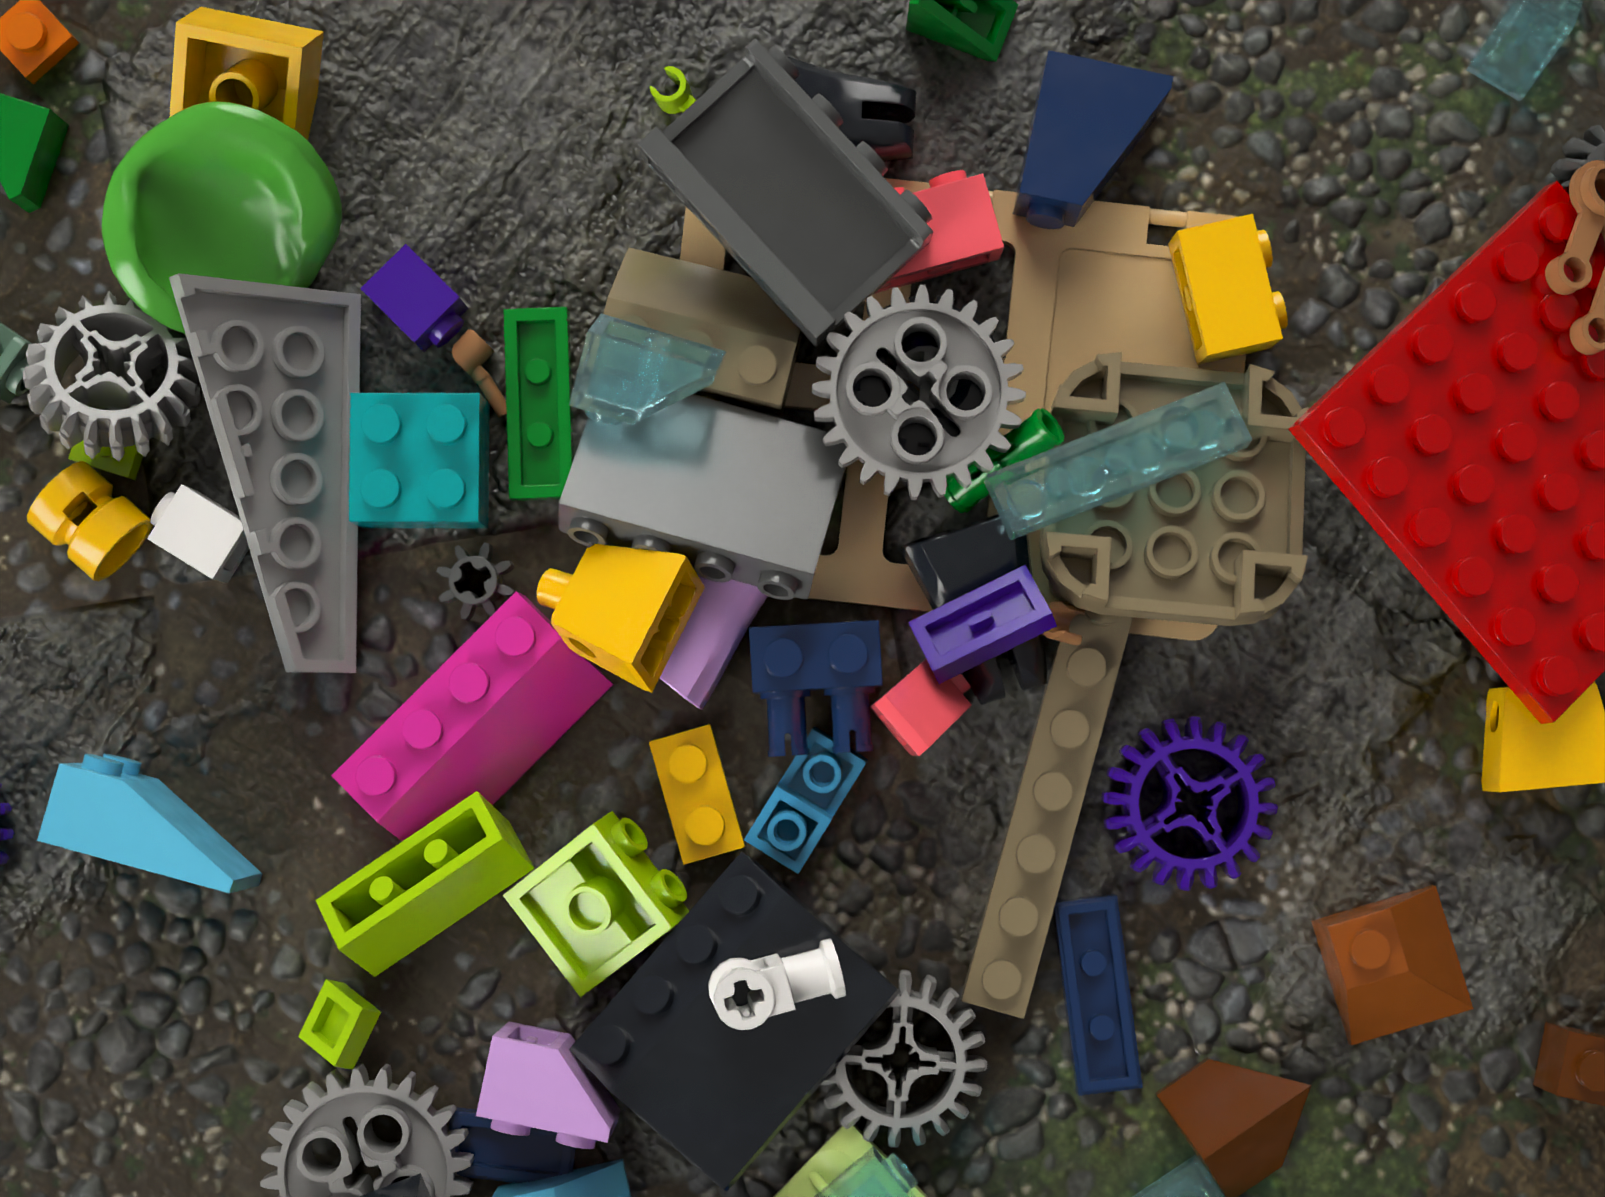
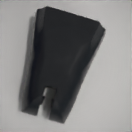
[787,56,917,162]
[901,508,1048,705]

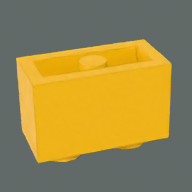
[1168,214,1288,365]

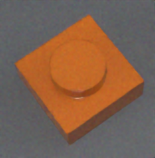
[0,0,79,84]

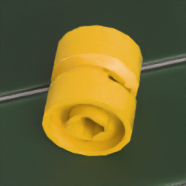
[27,461,153,582]

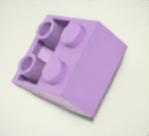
[476,1021,620,1149]

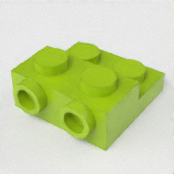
[503,811,689,998]

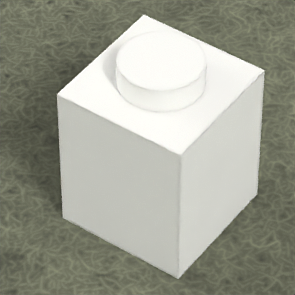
[147,484,249,583]

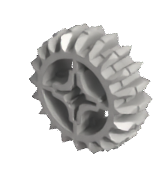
[23,291,201,462]
[820,969,987,1148]

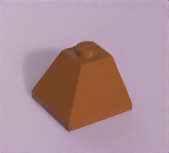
[1311,885,1474,1045]

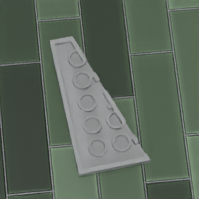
[169,273,361,674]

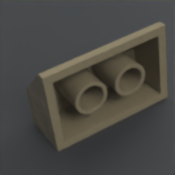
[592,247,803,415]

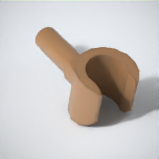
[452,329,507,418]
[1042,601,1085,646]

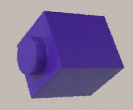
[360,244,469,352]

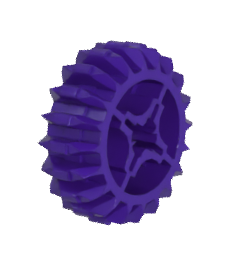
[1102,717,1278,891]

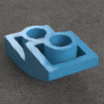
[744,726,868,874]

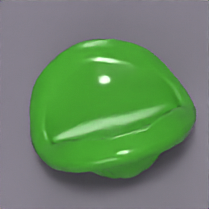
[102,102,342,335]

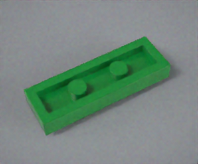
[504,307,574,501]

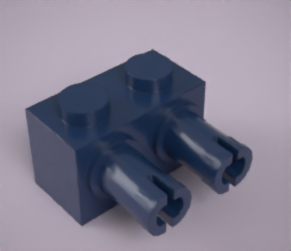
[749,620,883,757]

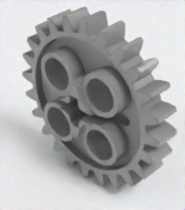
[812,285,1026,500]
[260,1063,474,1197]

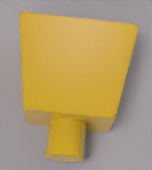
[537,544,705,693]
[1481,681,1605,792]

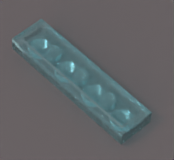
[984,382,1252,541]

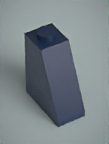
[1013,50,1174,229]

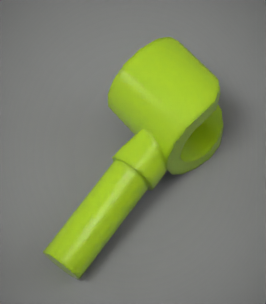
[649,66,697,114]

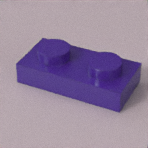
[908,564,1057,684]

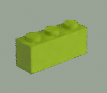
[315,791,535,977]

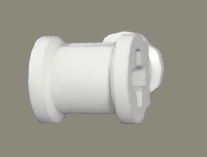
[708,938,846,1030]

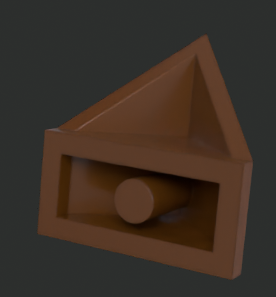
[1155,1057,1312,1197]

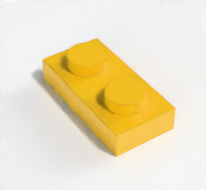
[649,724,745,865]

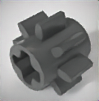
[436,543,516,621]

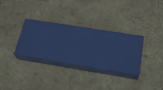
[1053,894,1143,1096]

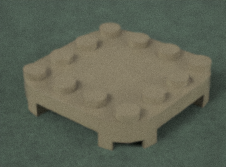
[1039,352,1308,626]

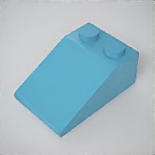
[37,753,263,893]

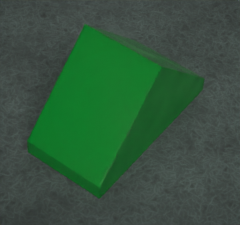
[906,0,1019,62]
[0,93,69,213]

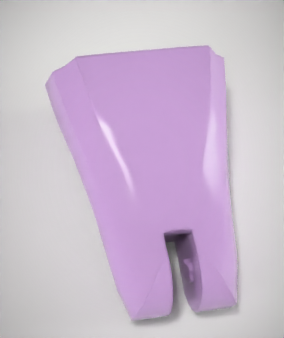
[660,574,768,709]

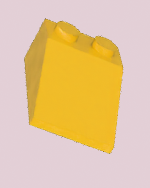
[169,7,324,140]

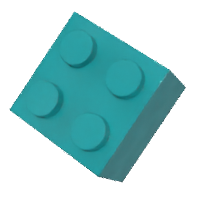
[349,393,490,528]

